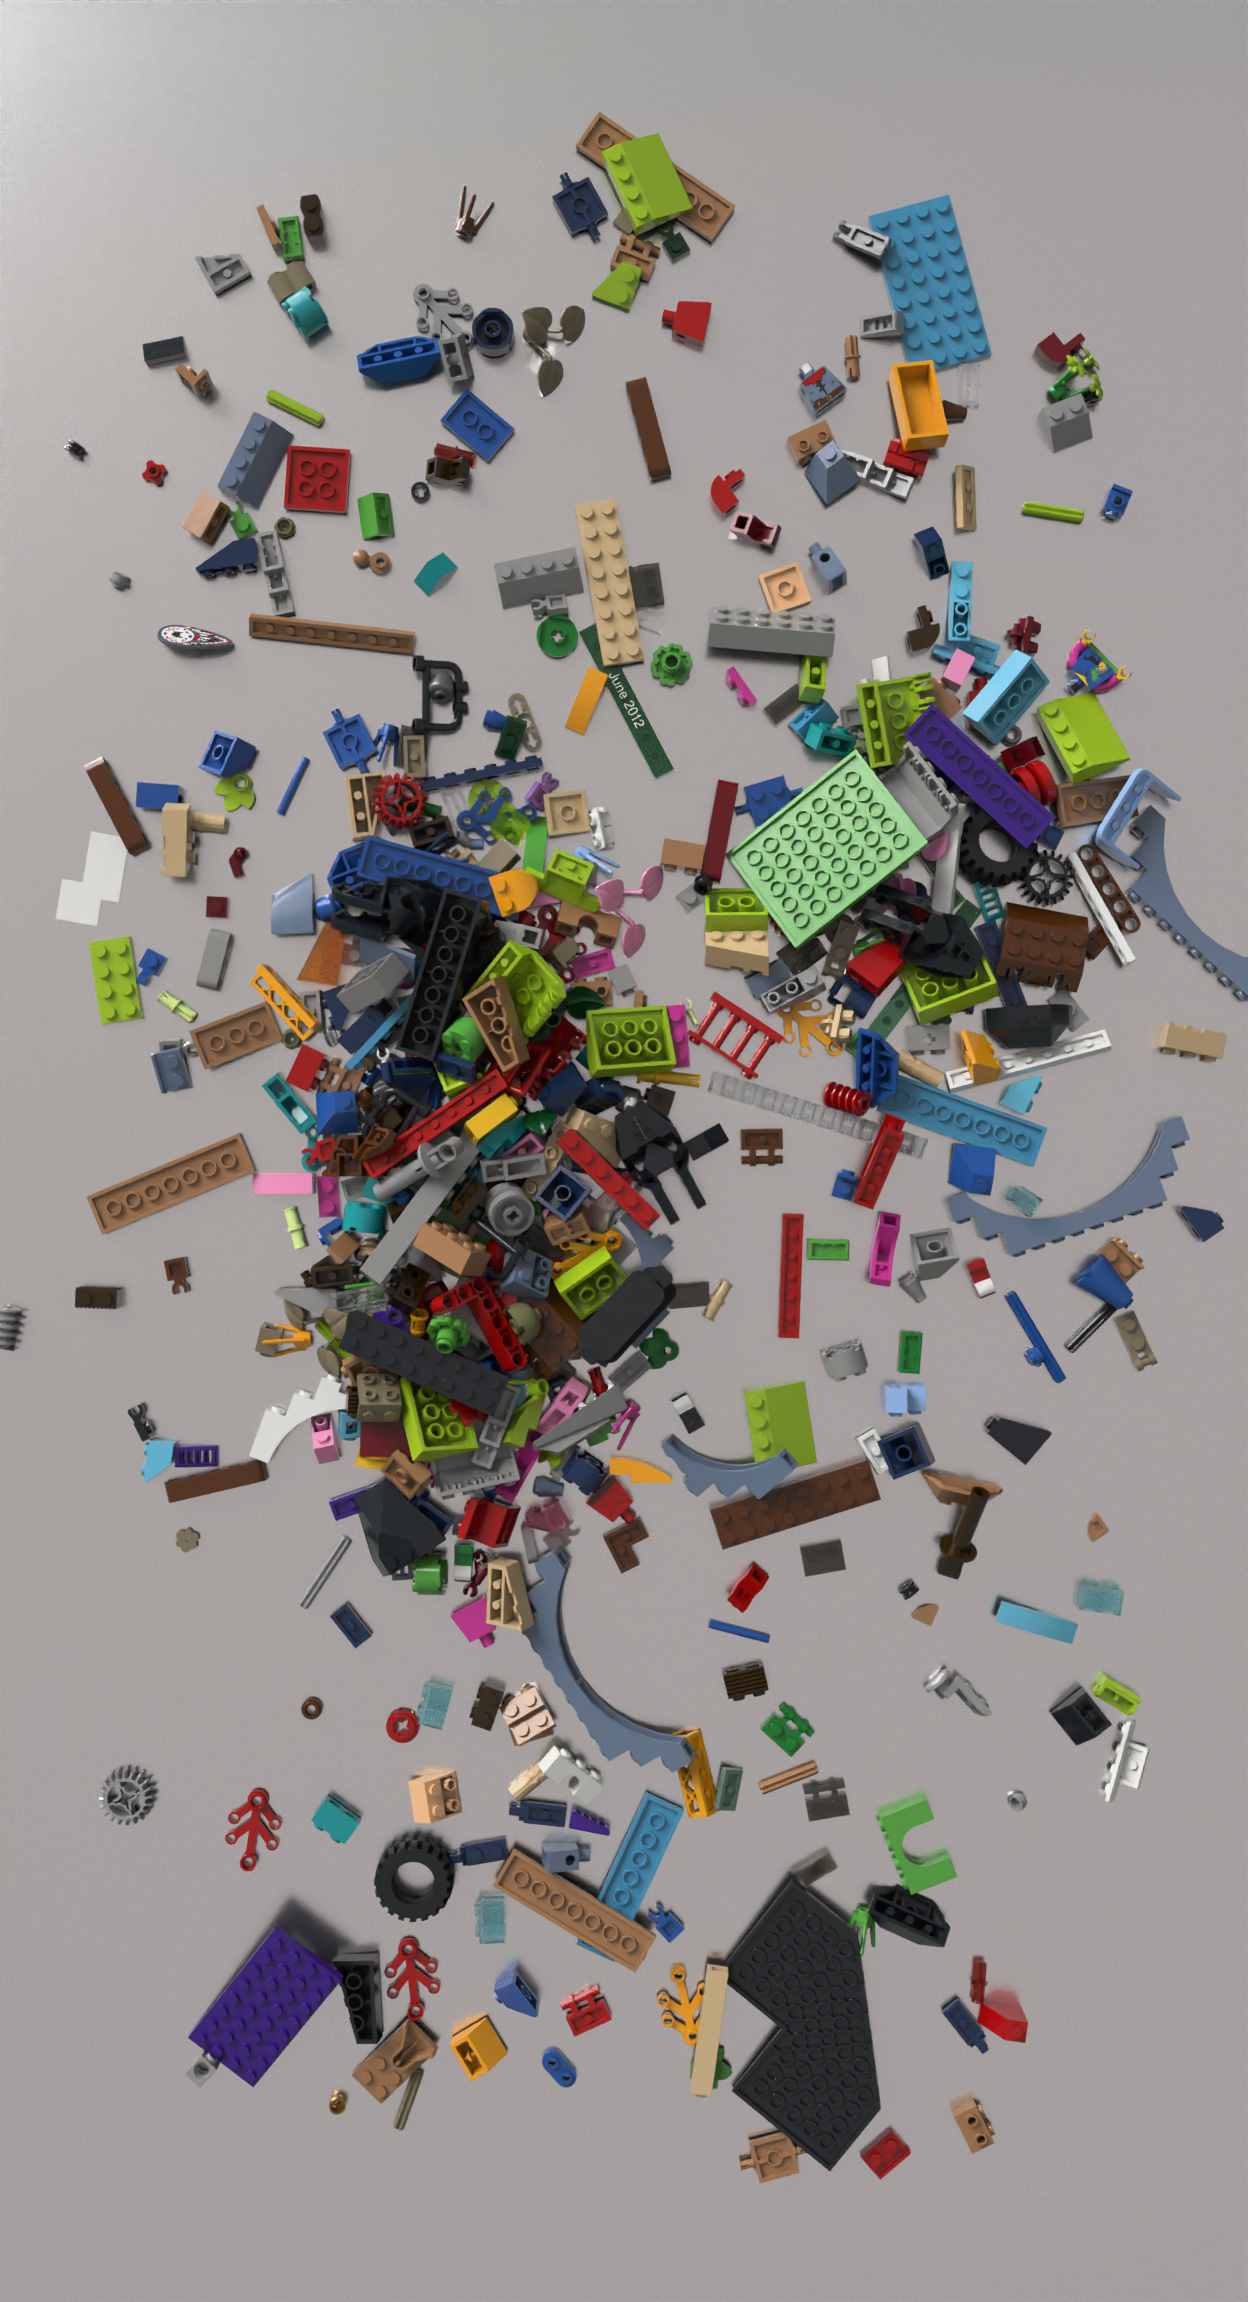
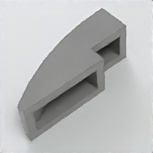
[479,1153,546,1183]

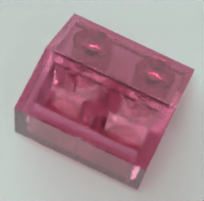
[522,1496,572,1533]

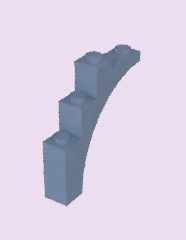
[618,1211,674,1349]
[661,1435,799,1500]

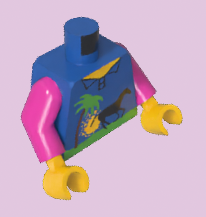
[1066,629,1132,694]

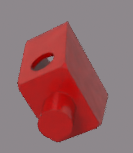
[662,301,712,347]

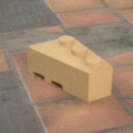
[343,771,386,841]

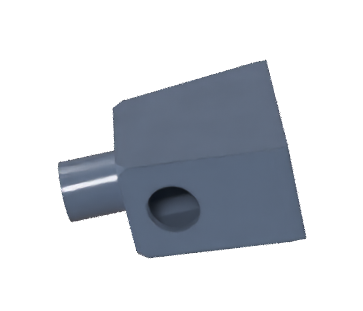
[542,1842,590,1873]

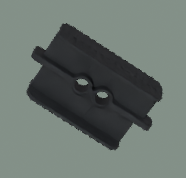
[578,1266,677,1365]

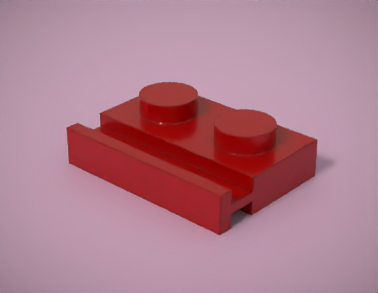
[860,2128,911,2180]

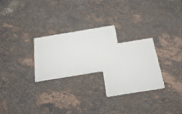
[56,831,127,926]

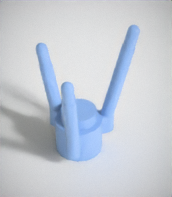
[573,845,620,887]

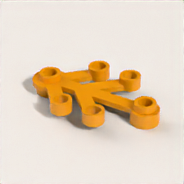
[777,999,843,1057]
[551,1230,622,1280]
[657,1964,705,2046]

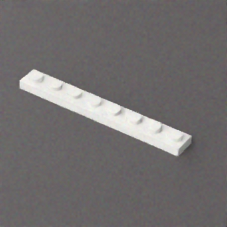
[945,1029,1111,1093]

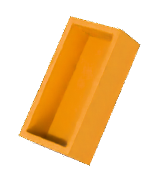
[888,360,949,451]

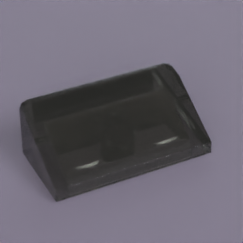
[792,1849,838,1887]

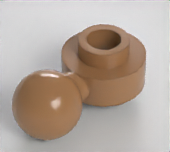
[353,550,391,575]

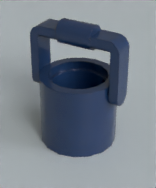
[828,975,877,1019]

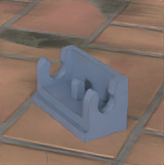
[743,958,792,1000]

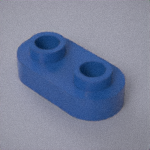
[542,2049,577,2087]

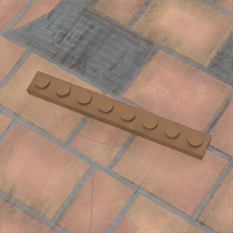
[249,613,415,654]

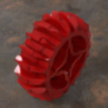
[371,773,428,830]

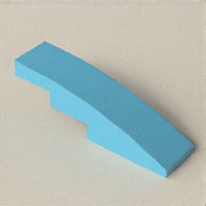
[995,1601,1078,1644]

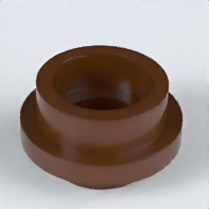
[301,1698,322,1720]

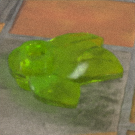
[491,804,531,845]

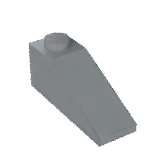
[274,1287,340,1318]

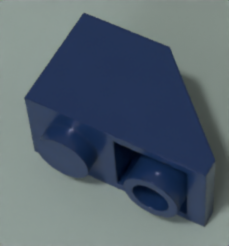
[914,526,950,580]
[322,984,351,1032]

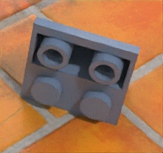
[499,1250,553,1298]

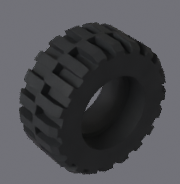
[959,807,1038,887]
[374,1837,455,1922]

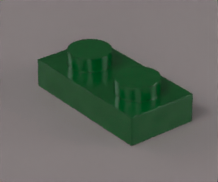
[494,715,527,760]

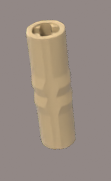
[191,811,227,833]
[890,1044,944,1088]
[509,1758,548,1802]

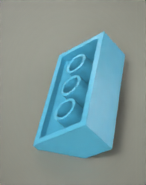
[962,650,1050,745]

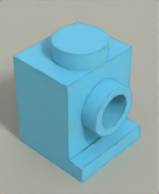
[338,1409,361,1441]

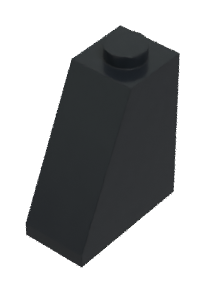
[985,1416,1052,1465]

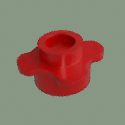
[142,460,166,484]

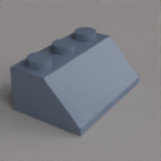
[360,937,423,985]

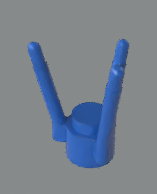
[362,723,401,768]

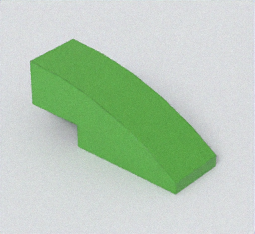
[522,816,548,873]

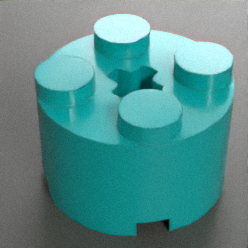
[281,286,329,338]
[342,1201,386,1234]

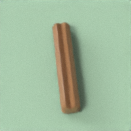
[759,1762,818,1794]

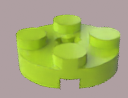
[468,779,510,814]

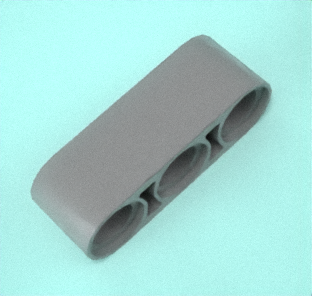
[196,928,232,991]

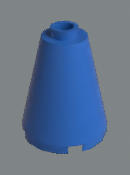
[1075,1254,1134,1310]

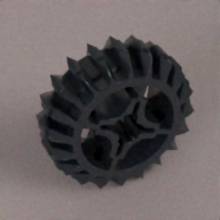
[1017,850,1074,906]

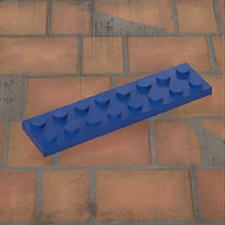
[356,835,520,921]

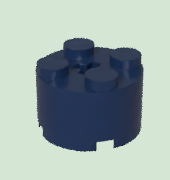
[472,308,515,357]
[562,1448,610,1496]

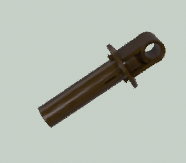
[937,1486,990,1580]

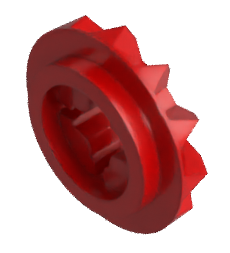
[386,1709,419,1743]

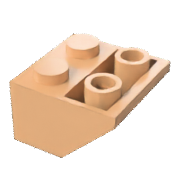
[408,1771,461,1824]

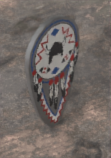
[157,625,232,655]

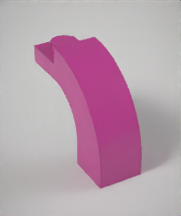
[869,1211,901,1287]
[494,1431,543,1503]

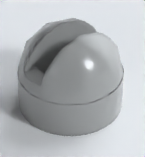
[1009,1793,1027,1812]

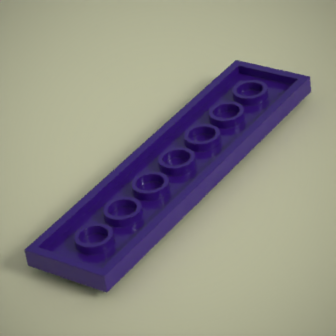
[903,704,1055,849]

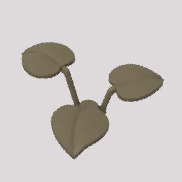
[521,305,585,396]
[284,1299,352,1378]

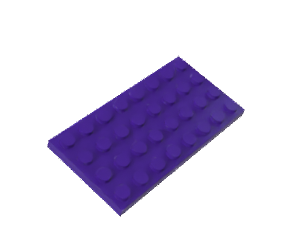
[188,1925,343,2087]

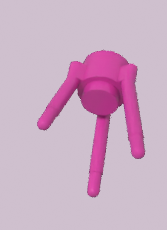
[611,1399,641,1450]

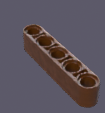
[625,377,671,481]
[84,756,150,855]
[1076,844,1141,935]
[164,1460,267,1503]

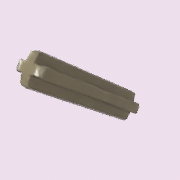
[393,2070,423,2130]

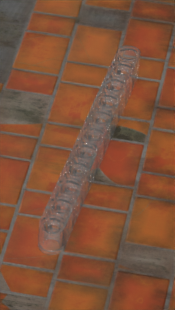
[708,1071,928,1159]

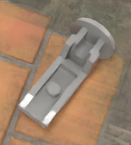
[925,1669,992,1716]

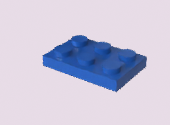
[440,389,515,462]

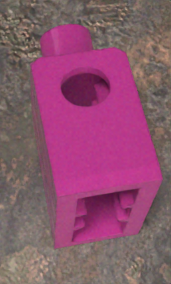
[450,1594,497,1648]

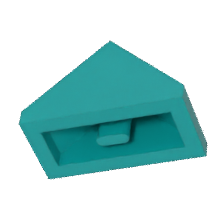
[414,552,458,596]

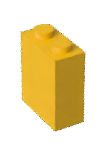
[462,1093,518,1147]

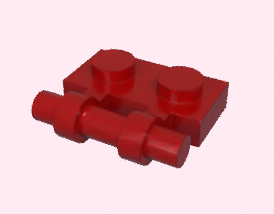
[560,1986,612,2037]

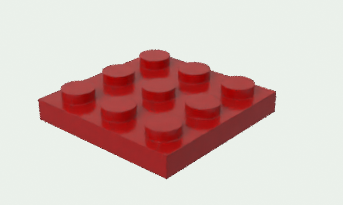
[284,445,351,513]

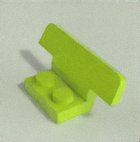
[525,849,600,912]

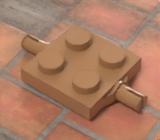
[739,2132,807,2183]

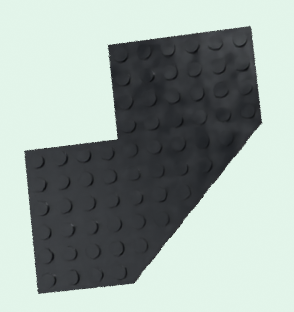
[723,1879,881,2171]

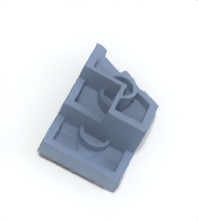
[271,874,314,935]

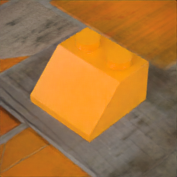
[961,1030,1001,1086]

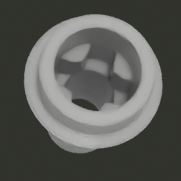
[899,1272,927,1303]

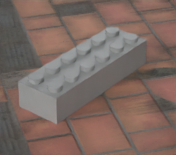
[708,605,835,657]

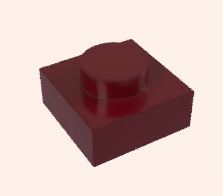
[206,896,229,918]

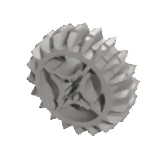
[98,1768,155,1826]

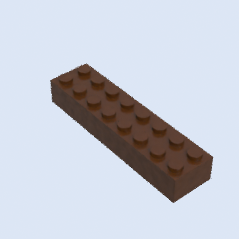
[709,1457,881,1550]

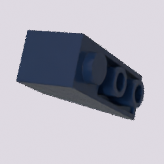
[196,538,260,577]
[337,998,398,1054]

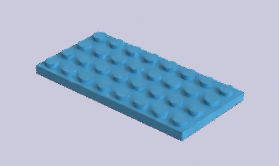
[868,195,992,372]

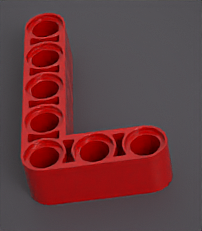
[431,1276,527,1373]

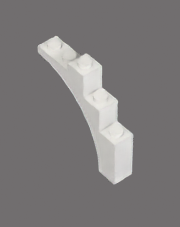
[249,1374,346,1463]

